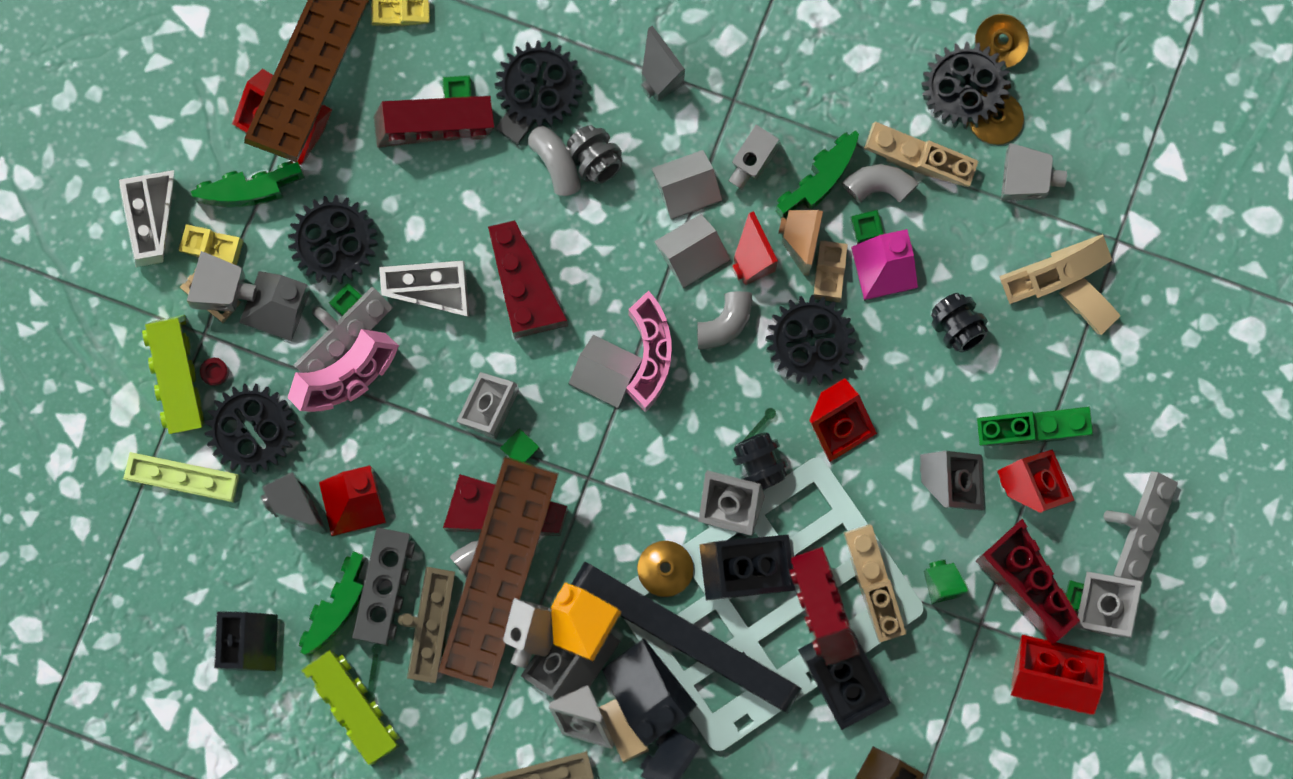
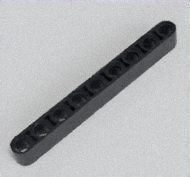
[571,562,802,713]

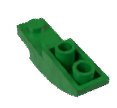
[775,130,859,218]
[191,161,305,207]
[977,407,1094,446]
[299,551,366,656]

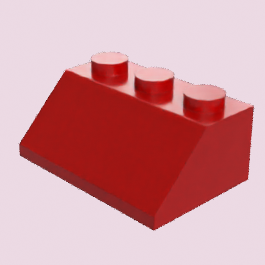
[232,69,332,165]
[1011,634,1104,715]

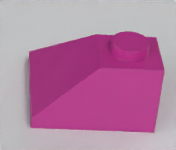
[851,229,918,301]

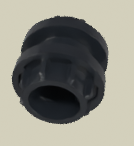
[931,293,988,353]
[732,432,788,490]

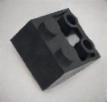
[214,611,278,671]

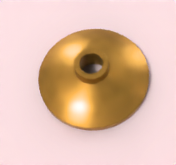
[975,14,1029,68]
[969,95,1024,145]
[637,541,694,597]

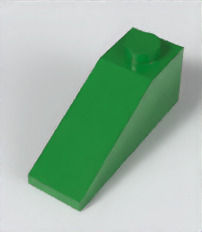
[924,560,968,604]

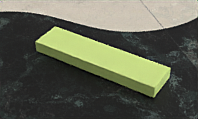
[123,452,240,503]

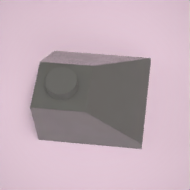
[640,25,685,102]
[239,271,311,342]
[920,451,984,511]

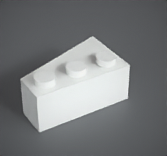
[119,170,174,267]
[379,261,469,317]

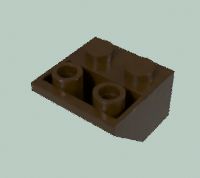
[855,746,925,779]

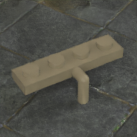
[398,567,455,683]
[482,751,594,779]

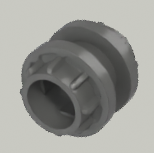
[567,125,623,184]

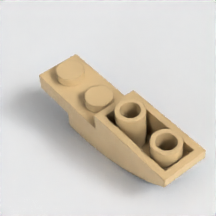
[864,122,978,187]
[999,234,1112,304]
[843,524,906,643]

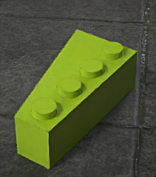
[142,315,205,434]
[302,650,400,766]

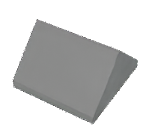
[652,150,722,220]
[654,214,730,288]
[568,335,642,408]
[456,372,519,440]
[698,470,765,536]
[1076,572,1143,638]
[549,685,614,749]

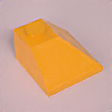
[551,583,621,661]

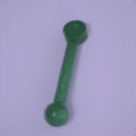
[734,408,776,447]
[364,644,382,703]

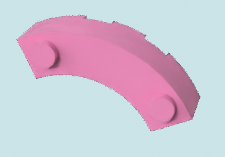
[626,291,672,413]
[288,329,399,412]

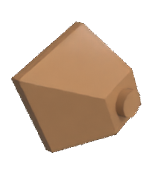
[778,210,823,276]

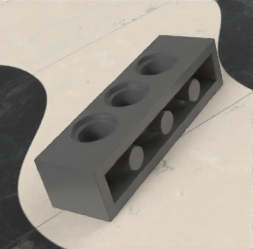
[352,527,415,646]

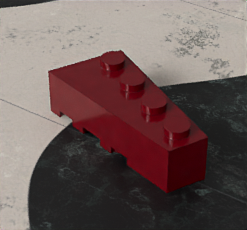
[374,96,494,148]
[488,220,568,339]
[443,474,568,536]
[976,518,1080,644]
[789,547,860,665]

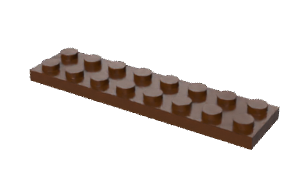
[244,0,369,163]
[438,456,559,689]

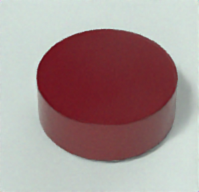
[200,357,229,386]

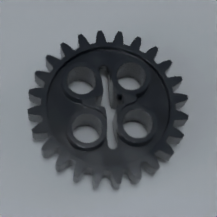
[495,40,584,129]
[921,42,1011,129]
[288,195,378,285]
[765,295,856,386]
[204,383,296,474]

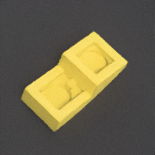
[372,0,429,26]
[178,224,244,265]

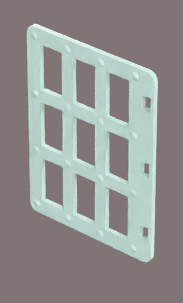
[624,458,923,751]

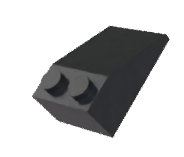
[699,534,796,601]
[798,630,891,731]
[602,638,697,746]

